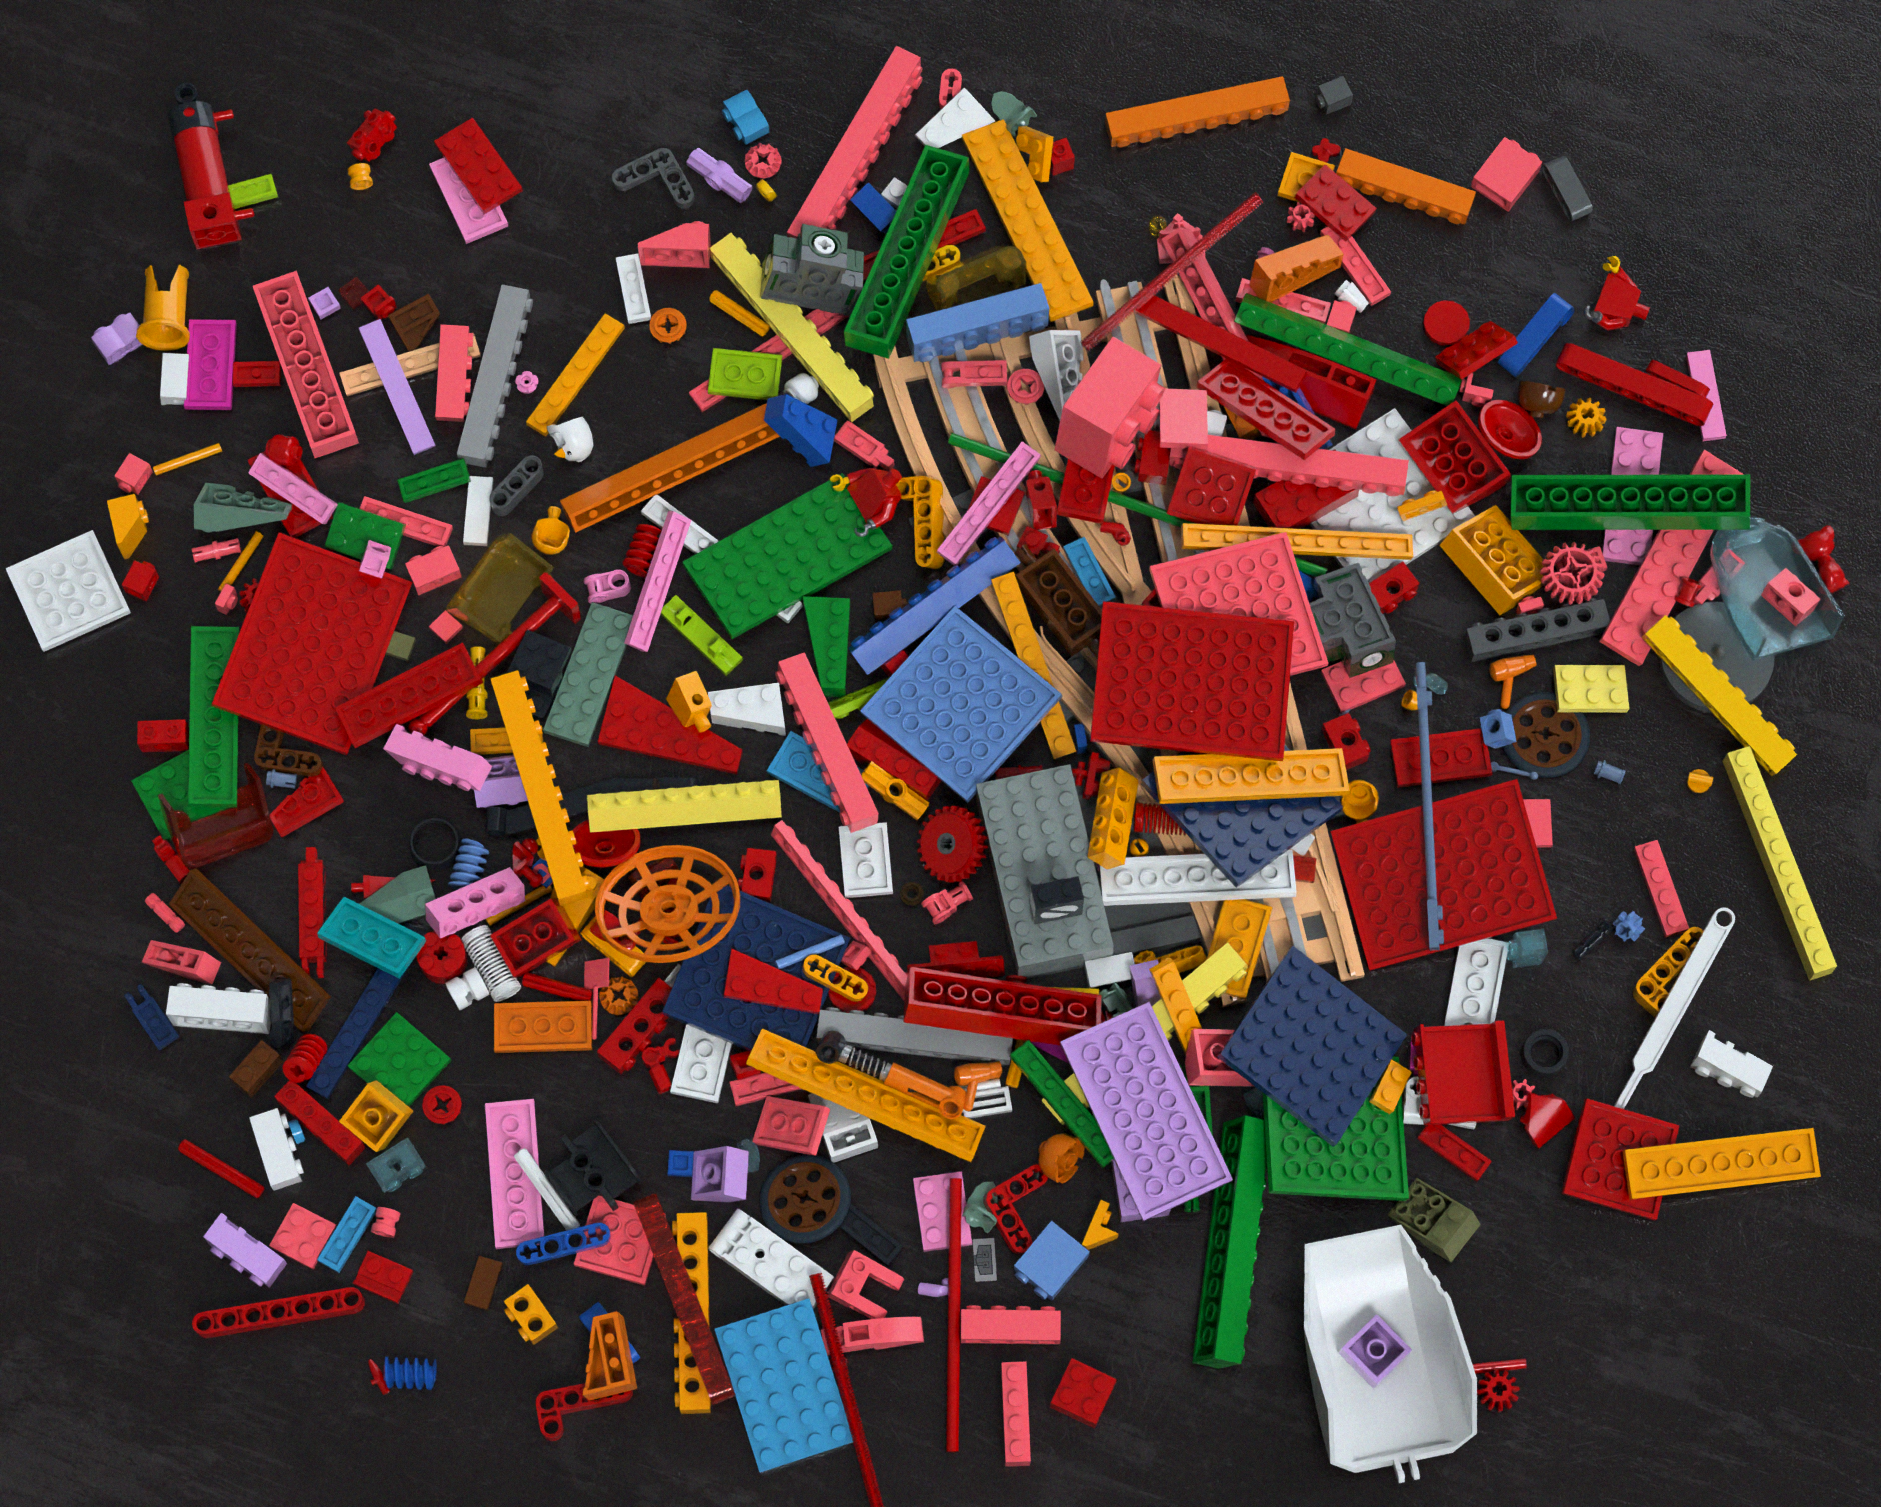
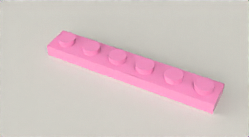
[937,442,1041,566]
[624,511,691,652]

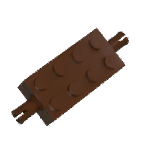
[1014,544,1102,659]

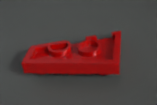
[269,767,344,838]

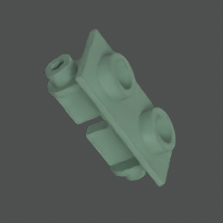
[1099,982,1134,1018]

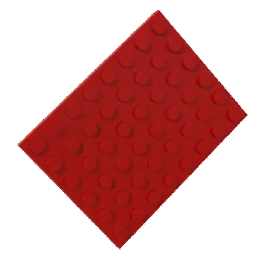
[212,533,413,756]
[1090,601,1294,761]
[1331,779,1557,971]

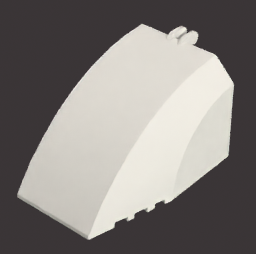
[1304,1225,1477,1483]

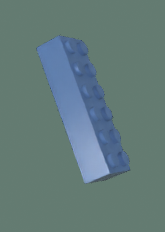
[906,283,1049,362]

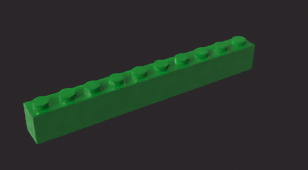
[1234,293,1462,406]

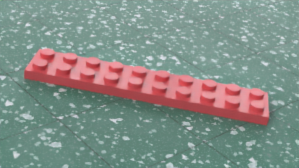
[1599,450,1743,666]

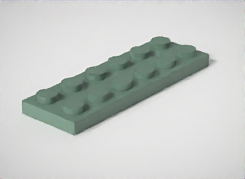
[543,602,633,747]

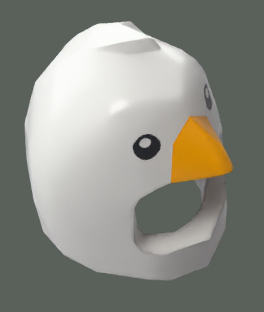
[547,417,593,462]

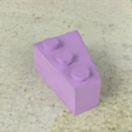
[203,1213,287,1288]

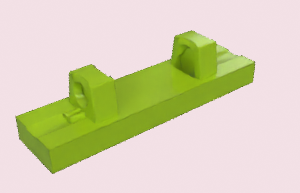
[660,595,743,676]

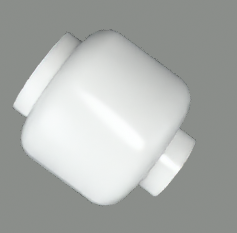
[783,373,819,404]

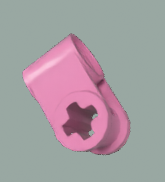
[584,570,631,604]

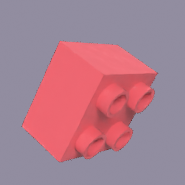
[1054,337,1165,479]

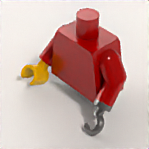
[1584,256,1650,330]
[830,468,902,537]

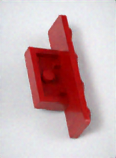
[907,941,1005,978]

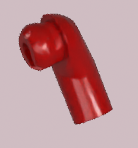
[1100,521,1131,546]

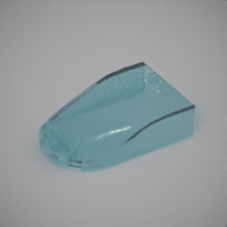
[1710,517,1845,661]

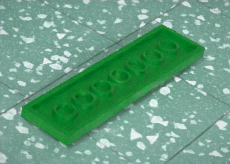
[188,626,239,807]

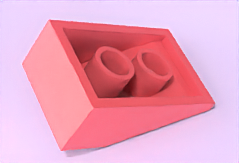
[638,221,711,268]

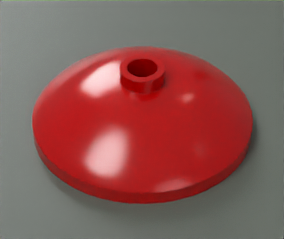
[1478,400,1542,459]
[572,820,641,868]

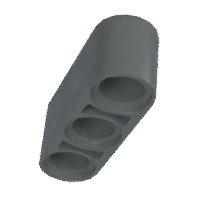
[1542,155,1593,222]
[489,455,544,516]

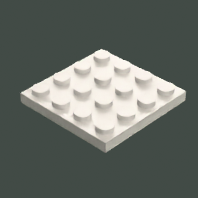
[6,530,131,652]

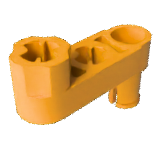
[1134,946,1207,973]

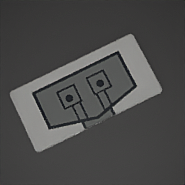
[973,1238,997,1282]

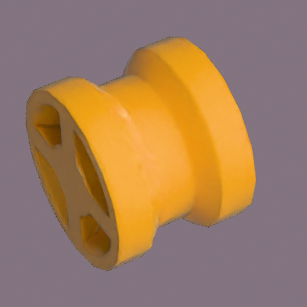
[347,163,373,190]

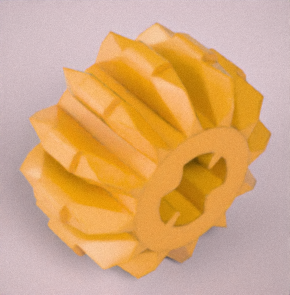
[1566,397,1606,438]

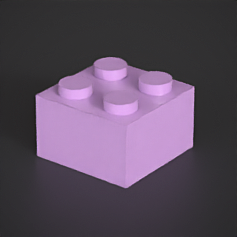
[1339,1314,1412,1389]

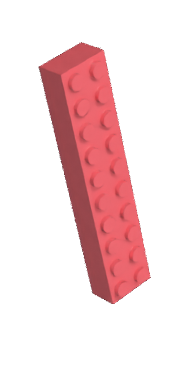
[787,46,922,238]

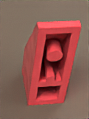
[142,940,221,985]

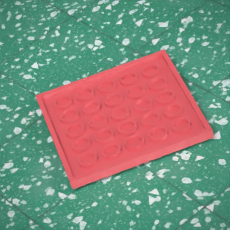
[1149,532,1328,676]

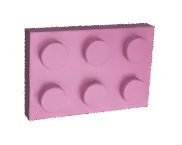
[913,1171,972,1252]

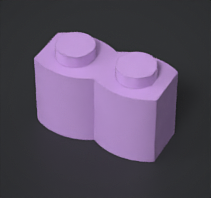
[91,313,143,365]

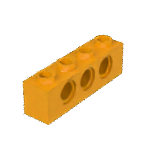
[1087,767,1139,870]

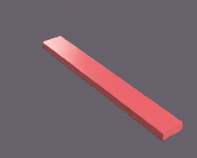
[689,309,849,412]

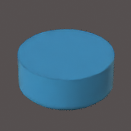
[288,1119,306,1144]

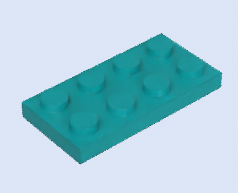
[317,897,426,979]

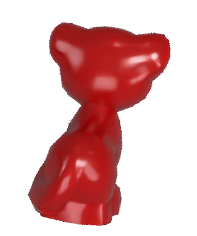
[1794,525,1850,594]

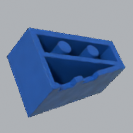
[764,394,837,467]

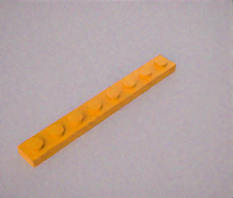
[991,572,1076,760]

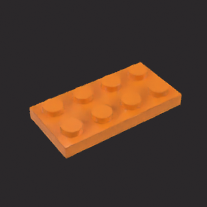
[494,1001,592,1053]

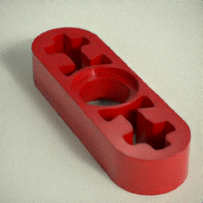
[1645,360,1710,397]

